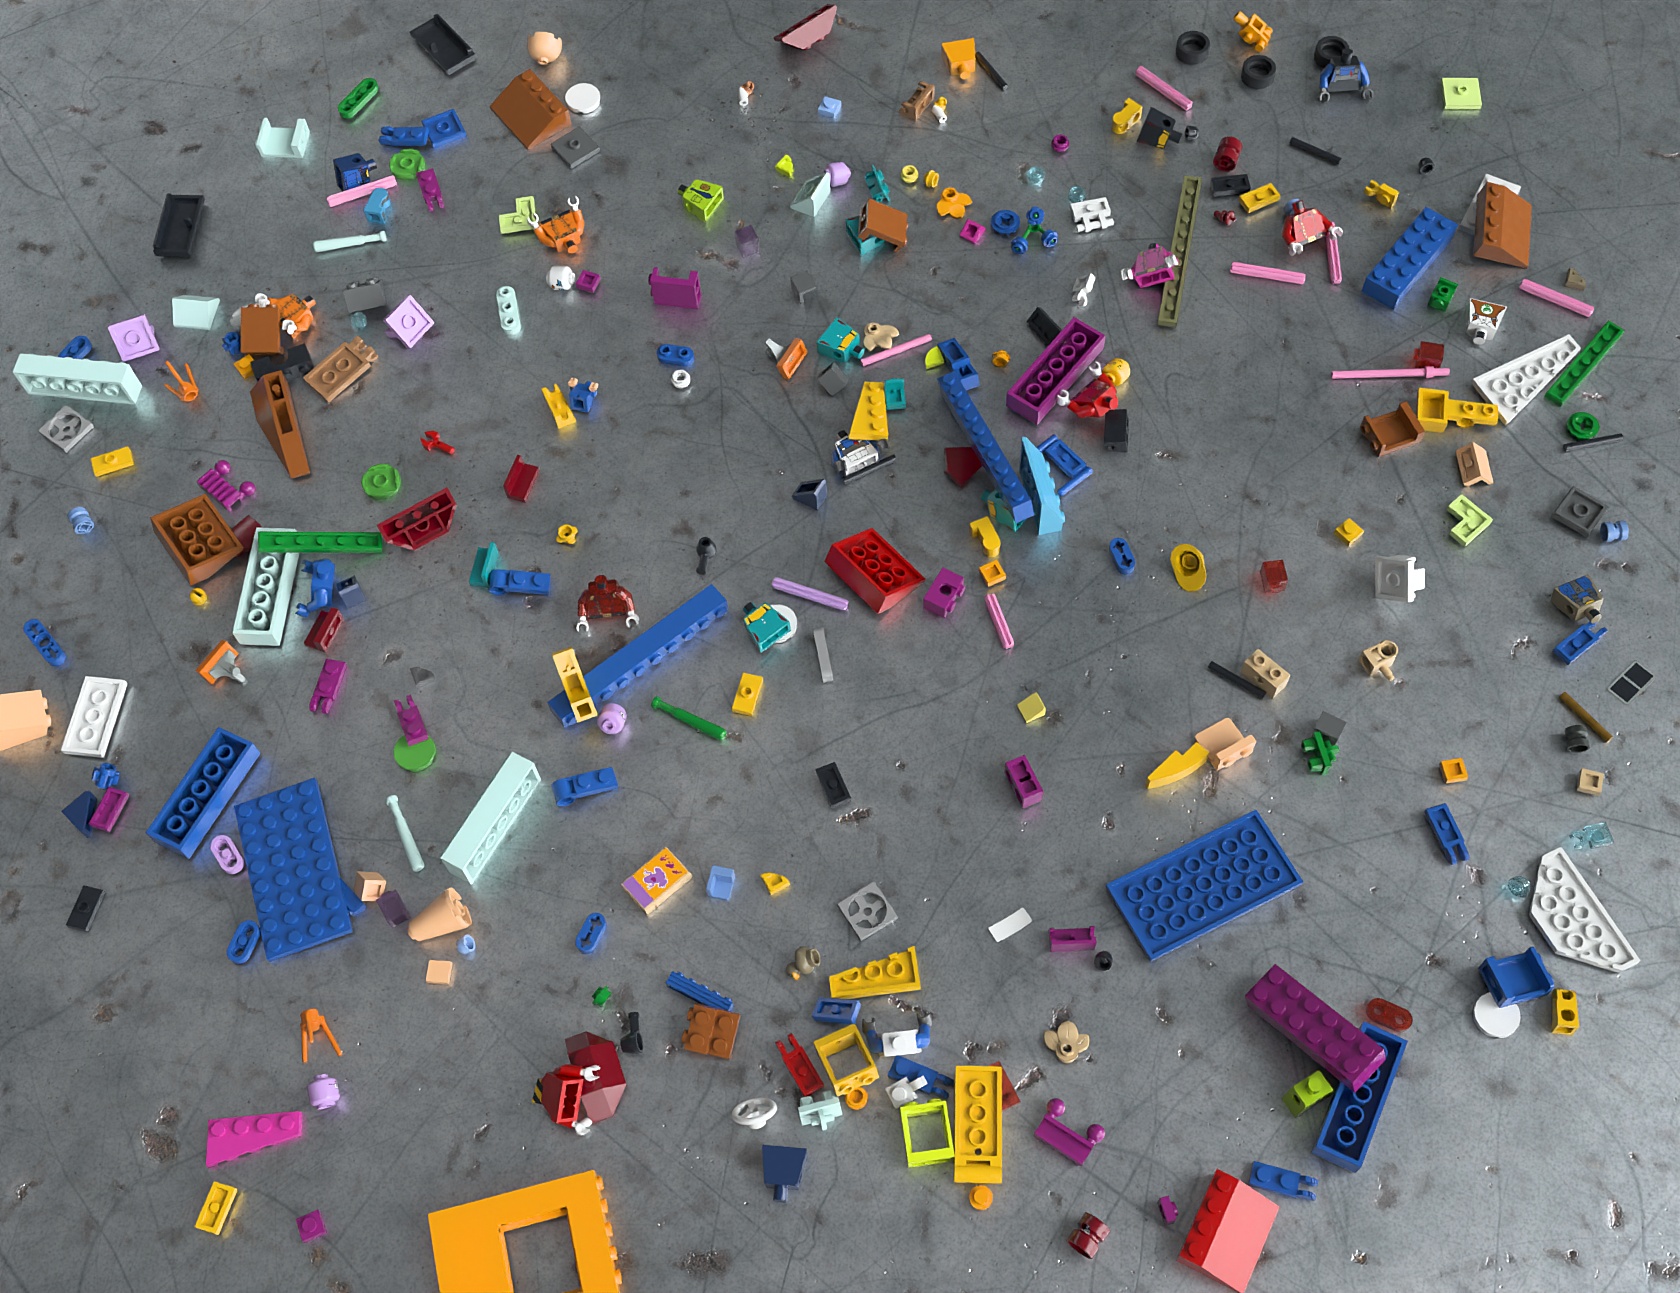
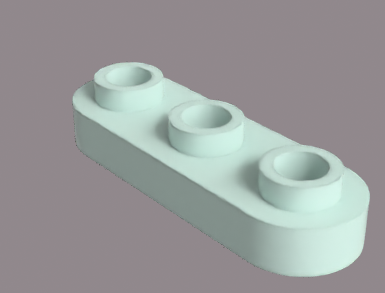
[496,286,521,335]

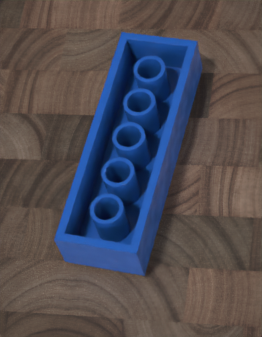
[1361,207,1458,310]
[146,727,261,859]
[1311,1022,1408,1173]

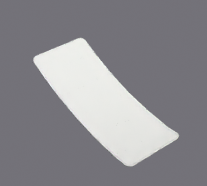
[988,907,1032,942]

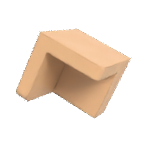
[354,871,386,901]

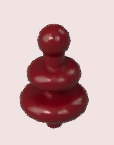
[1214,210,1236,226]

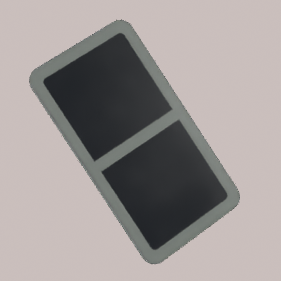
[1607,660,1656,705]

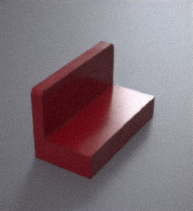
[503,455,540,503]
[304,607,344,653]

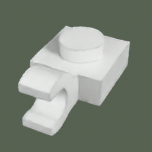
[1072,273,1096,308]
[885,1075,928,1109]

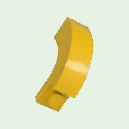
[551,646,597,722]

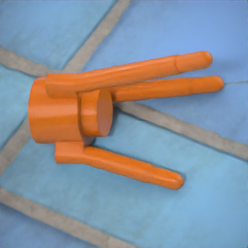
[164,361,199,402]
[300,1009,342,1063]

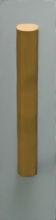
[1559,692,1613,742]

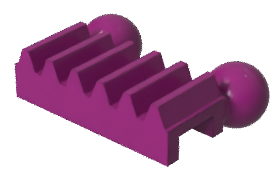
[197,460,256,512]
[1034,1098,1105,1166]

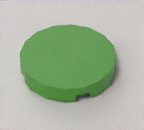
[389,149,425,180]
[361,464,401,500]
[393,735,437,772]

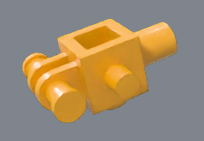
[1233,11,1272,52]

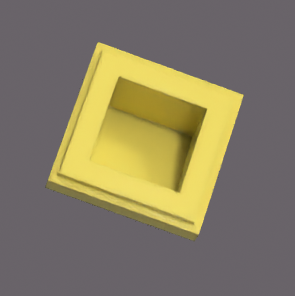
[1017,692,1046,723]

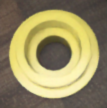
[900,165,918,183]

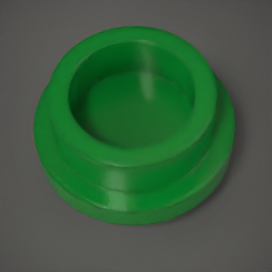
[592,986,612,1007]

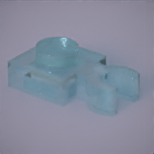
[1569,822,1614,849]

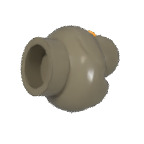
[786,946,821,980]

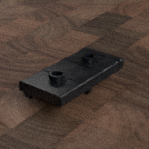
[410,14,476,75]
[153,193,205,257]

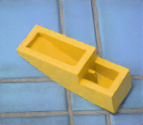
[1145,742,1209,789]

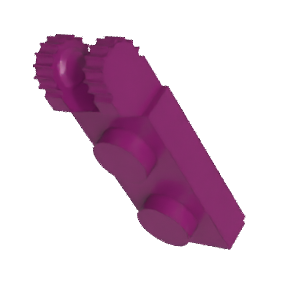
[416,168,444,211]
[309,659,347,714]
[394,694,429,747]

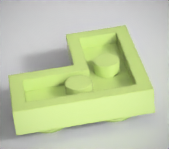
[499,196,536,234]
[1447,494,1493,547]

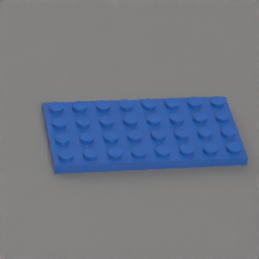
[234,777,353,962]
[1105,810,1303,962]

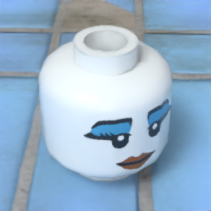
[546,266,575,290]

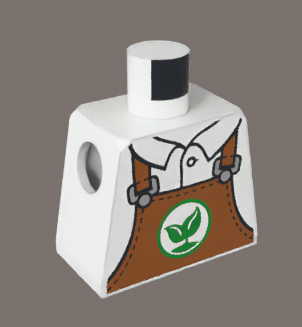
[1465,298,1507,345]

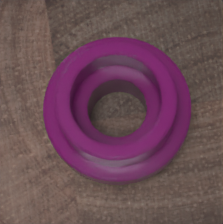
[1051,134,1069,152]

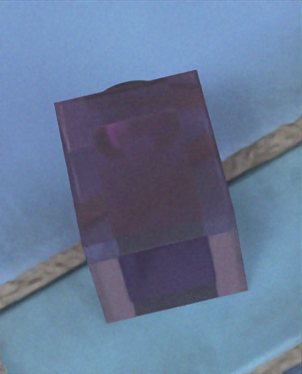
[735,225,760,258]
[376,889,412,928]

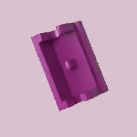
[1048,926,1097,952]

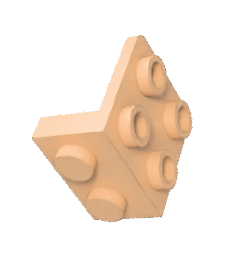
[1195,718,1256,771]

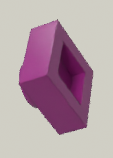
[576,270,601,293]
[1157,1196,1178,1226]
[296,1210,327,1243]

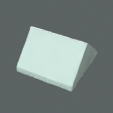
[789,172,830,217]
[172,295,220,330]

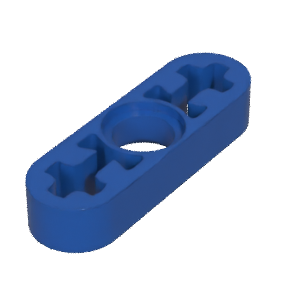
[23,619,66,666]

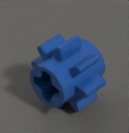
[222,331,241,355]
[92,763,120,789]

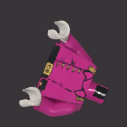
[1120,243,1179,288]

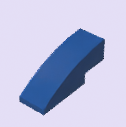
[937,338,980,391]

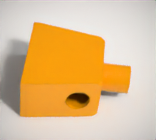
[941,38,975,79]

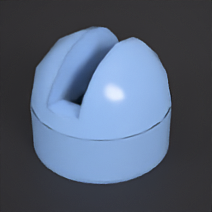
[456,935,475,954]

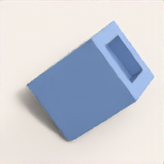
[706,865,735,901]

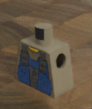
[1551,574,1603,623]

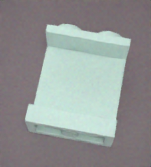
[255,118,310,158]

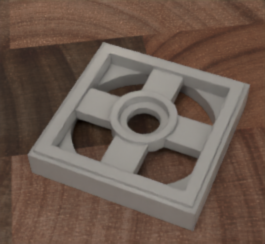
[38,405,94,453]
[837,882,898,941]

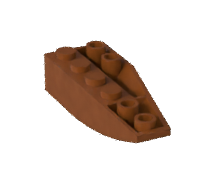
[250,370,310,479]

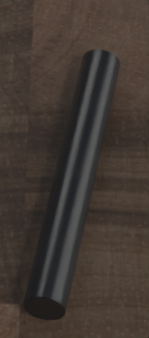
[975,51,1008,90]
[1289,137,1342,165]
[1563,433,1623,452]
[841,454,897,485]
[1208,661,1267,699]

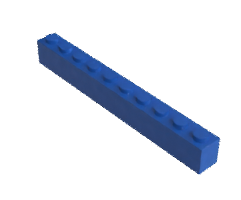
[937,371,1034,523]
[547,584,728,728]

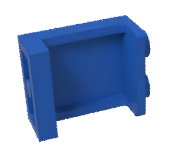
[1478,947,1555,1008]

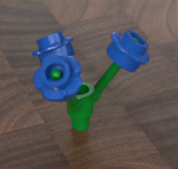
[1011,207,1058,254]

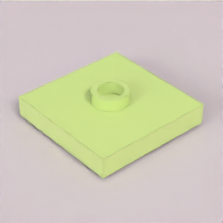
[1441,78,1482,109]

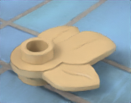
[863,323,899,351]
[1044,1021,1089,1063]

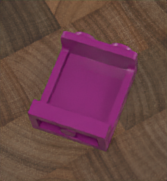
[648,267,702,309]

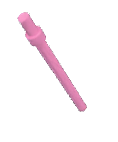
[1331,366,1450,379]

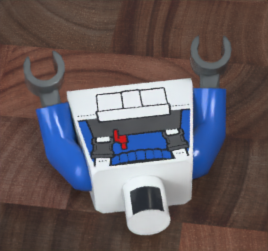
[831,430,890,476]
[862,1011,932,1057]

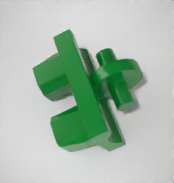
[1301,731,1340,775]

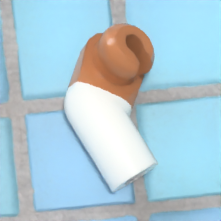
[737,81,754,106]

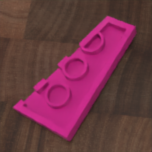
[206,1111,302,1168]

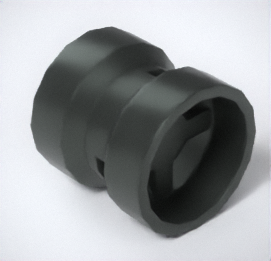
[1565,725,1590,753]

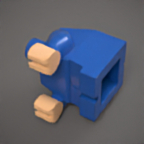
[568,378,598,413]

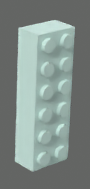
[13,354,142,404]
[232,527,299,646]
[441,752,541,884]

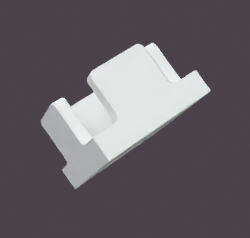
[1375,555,1425,602]

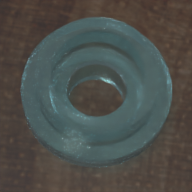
[1027,167,1045,184]
[1068,186,1086,203]
[350,311,367,330]
[1508,876,1531,897]

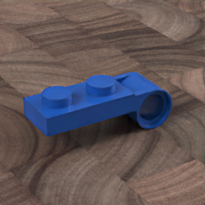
[489,569,550,596]
[551,767,618,806]

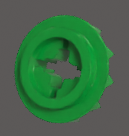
[1567,412,1600,440]

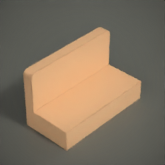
[1456,442,1493,486]

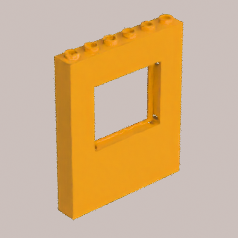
[428,1170,622,1293]

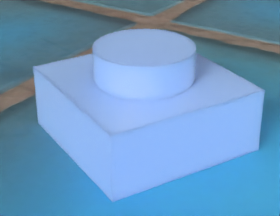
[818,96,841,118]

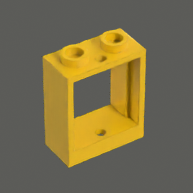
[813,1024,879,1097]

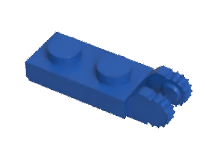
[378,126,429,146]
[1553,622,1608,665]
[1424,803,1470,865]
[888,1055,955,1099]
[1248,1161,1319,1201]

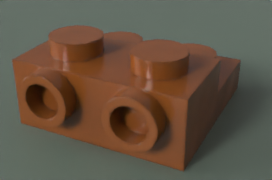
[681,1003,741,1059]

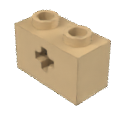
[1241,649,1290,699]

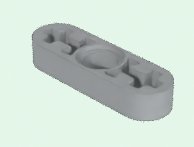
[813,627,833,683]

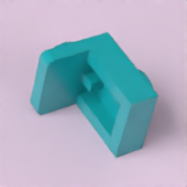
[885,378,906,410]

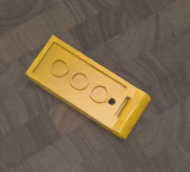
[954,1065,1002,1184]

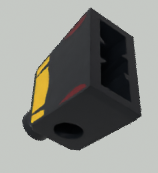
[1137,107,1182,149]

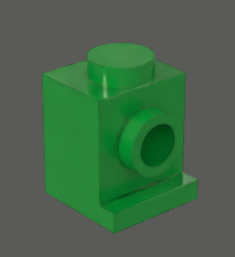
[1428,277,1458,312]

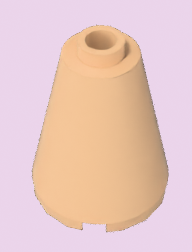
[407,887,472,941]

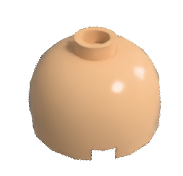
[527,32,562,65]

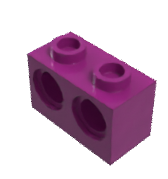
[1004,755,1043,809]

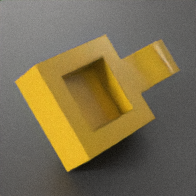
[1364,180,1399,208]

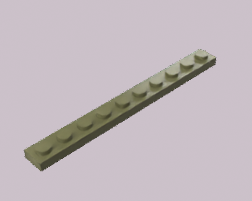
[1157,175,1202,328]

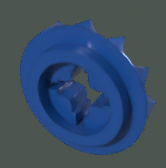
[991,210,1020,235]

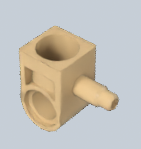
[1358,640,1398,681]

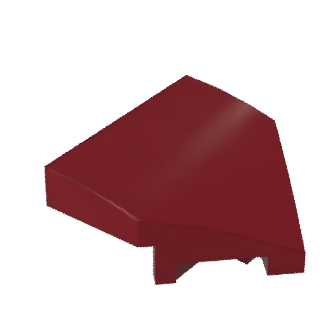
[944,447,982,487]
[231,515,262,557]

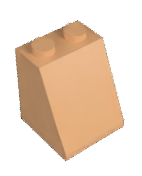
[0,690,51,751]

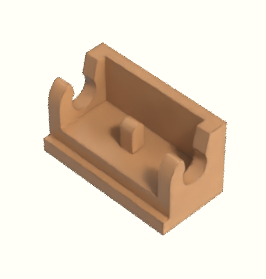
[899,81,935,121]

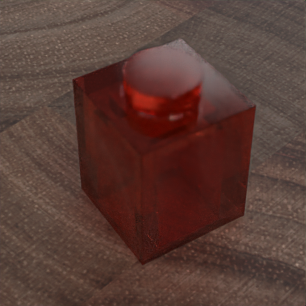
[1413,341,1444,369]
[1260,560,1288,593]

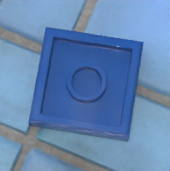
[421,108,467,149]

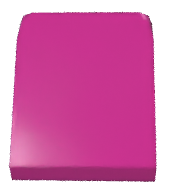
[959,219,986,243]

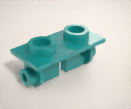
[864,165,890,203]

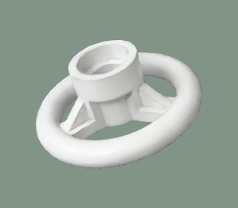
[731,1097,777,1129]

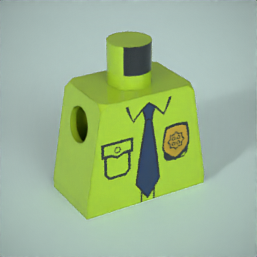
[678,179,724,222]
[1281,1070,1333,1118]

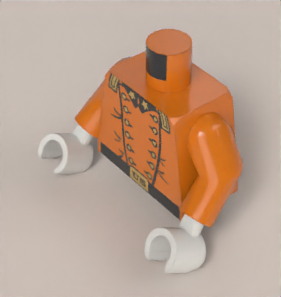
[527,196,584,253]
[255,293,316,339]

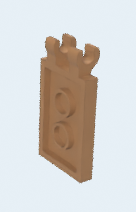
[303,336,379,403]

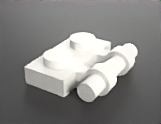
[1070,197,1114,232]

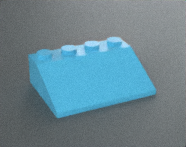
[1019,437,1065,535]

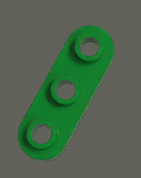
[338,78,379,118]

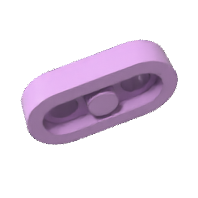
[210,835,244,874]

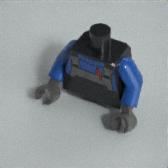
[1317,48,1373,102]

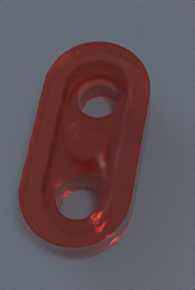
[1366,998,1413,1032]

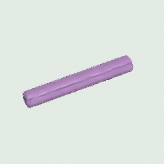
[772,577,849,610]

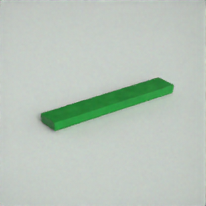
[1544,320,1625,407]
[258,531,382,553]

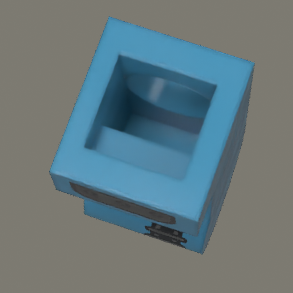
[364,188,391,224]

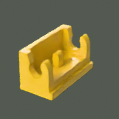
[541,384,576,429]

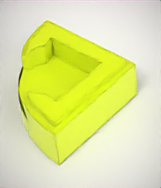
[775,154,793,177]
[925,346,944,370]

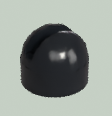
[1185,126,1199,140]
[1418,157,1435,174]
[1094,951,1113,971]

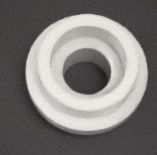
[671,370,690,388]

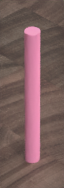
[860,334,932,367]

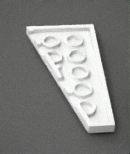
[1471,334,1581,426]

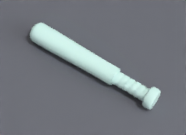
[313,231,387,252]
[385,795,425,872]

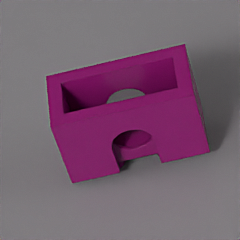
[923,567,965,618]

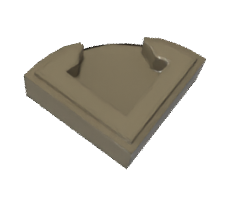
[1565,268,1586,291]

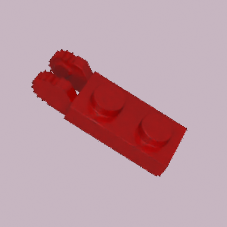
[775,1033,825,1097]

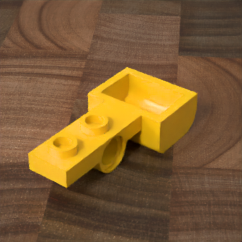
[1416,388,1498,433]

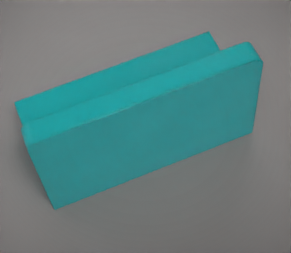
[469,542,499,588]

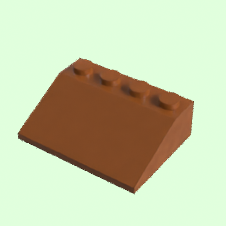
[490,69,572,150]
[1473,182,1532,269]
[150,494,243,586]

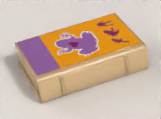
[621,847,693,916]

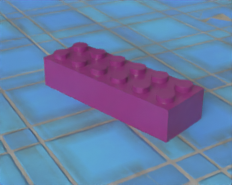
[1006,317,1106,425]
[1245,964,1386,1093]

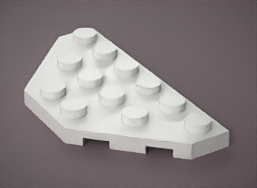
[1529,847,1641,973]

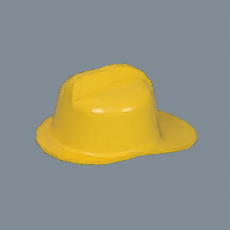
[1171,544,1206,591]

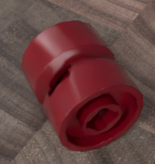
[1213,136,1243,172]
[1066,1212,1110,1259]

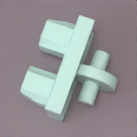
[798,1090,842,1130]

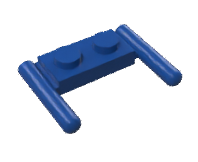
[1036,434,1093,496]

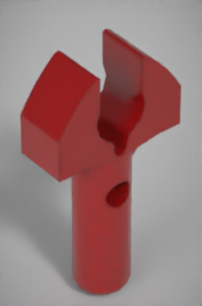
[420,431,455,454]

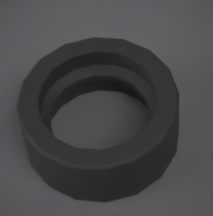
[1176,31,1210,65]
[1314,36,1349,68]
[1241,55,1276,89]

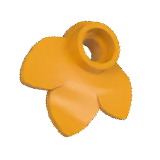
[937,187,972,218]

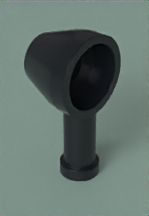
[696,537,716,574]
[620,1012,643,1054]

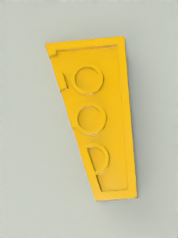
[849,382,888,440]
[829,946,921,999]

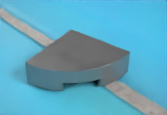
[410,667,437,688]

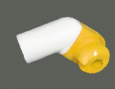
[932,97,947,123]

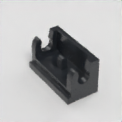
[1104,409,1129,452]

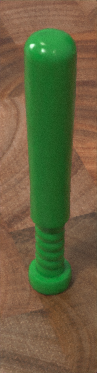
[651,696,727,741]

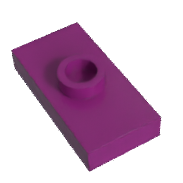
[89,787,130,833]

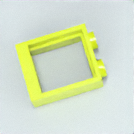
[900,1099,955,1168]

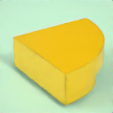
[760,872,790,895]

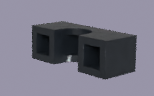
[250,343,315,382]

